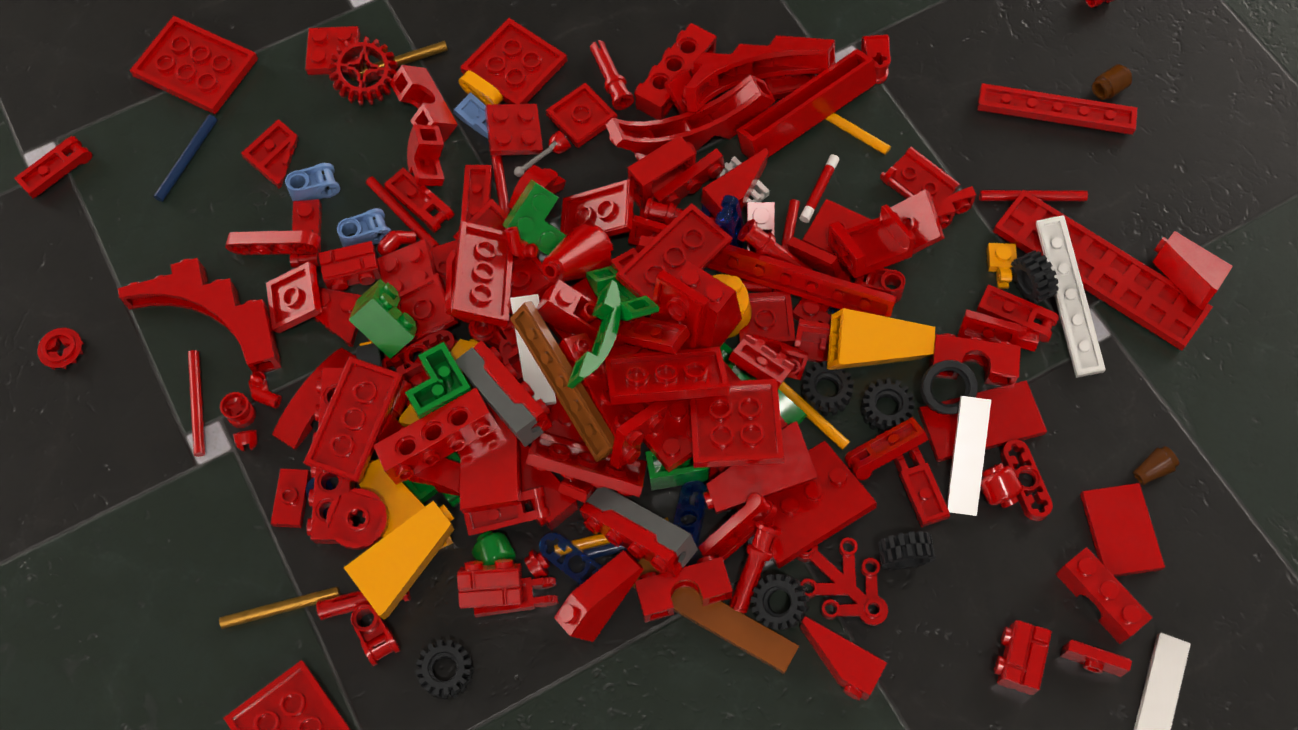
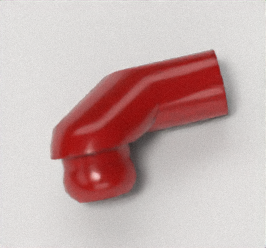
[377,231,416,256]
[249,371,282,409]

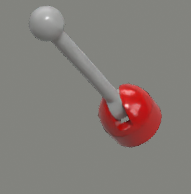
[514,130,571,177]

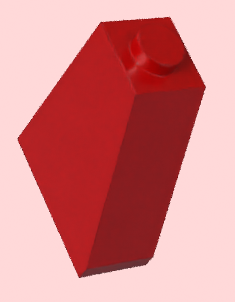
[1153,231,1233,310]

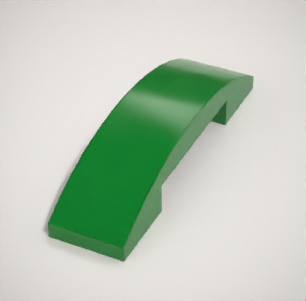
[586,266,659,321]
[567,280,621,389]

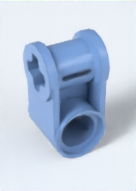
[285,163,340,201]
[337,208,391,247]

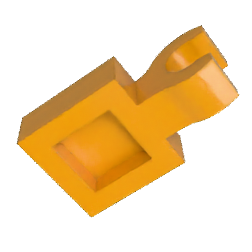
[986,243,1017,289]

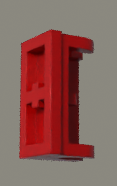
[794,319,831,363]

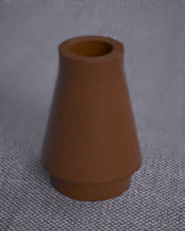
[1133,446,1180,485]

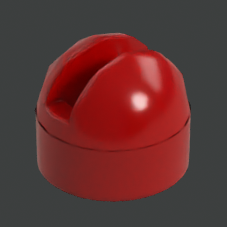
[233,430,258,452]

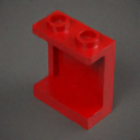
[828,204,915,278]

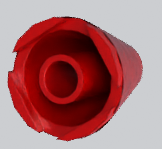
[542,223,613,283]

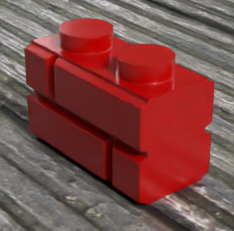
[318,241,381,291]
[457,559,523,609]
[994,620,1052,695]

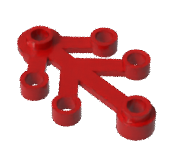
[797,537,888,626]

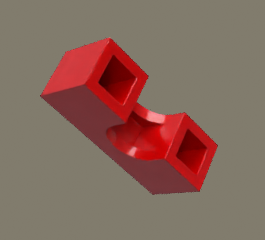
[390,65,458,142]
[929,333,1021,386]
[1056,547,1153,644]
[635,556,733,623]

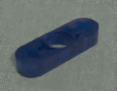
[673,480,707,557]
[539,532,603,585]

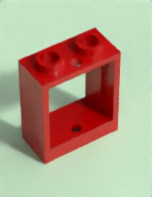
[627,135,697,208]

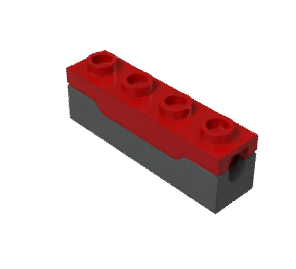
[455,340,553,447]
[579,487,698,577]

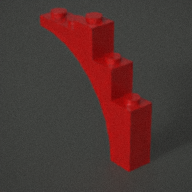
[683,35,835,112]
[605,75,775,160]
[118,258,282,373]

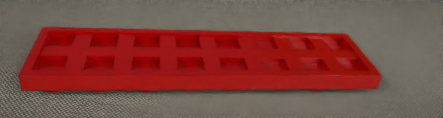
[993,190,1213,351]

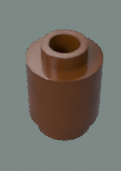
[1092,64,1132,100]

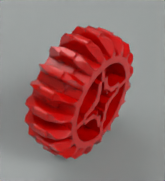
[329,36,398,106]

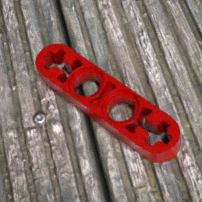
[225,230,321,255]

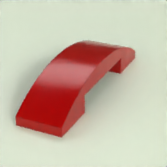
[272,347,357,450]

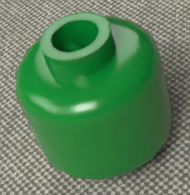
[472,531,516,566]

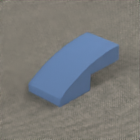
[453,92,488,138]

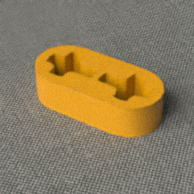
[458,71,503,105]

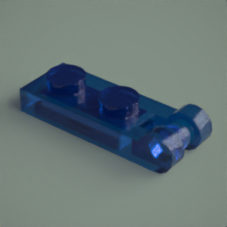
[715,195,744,248]

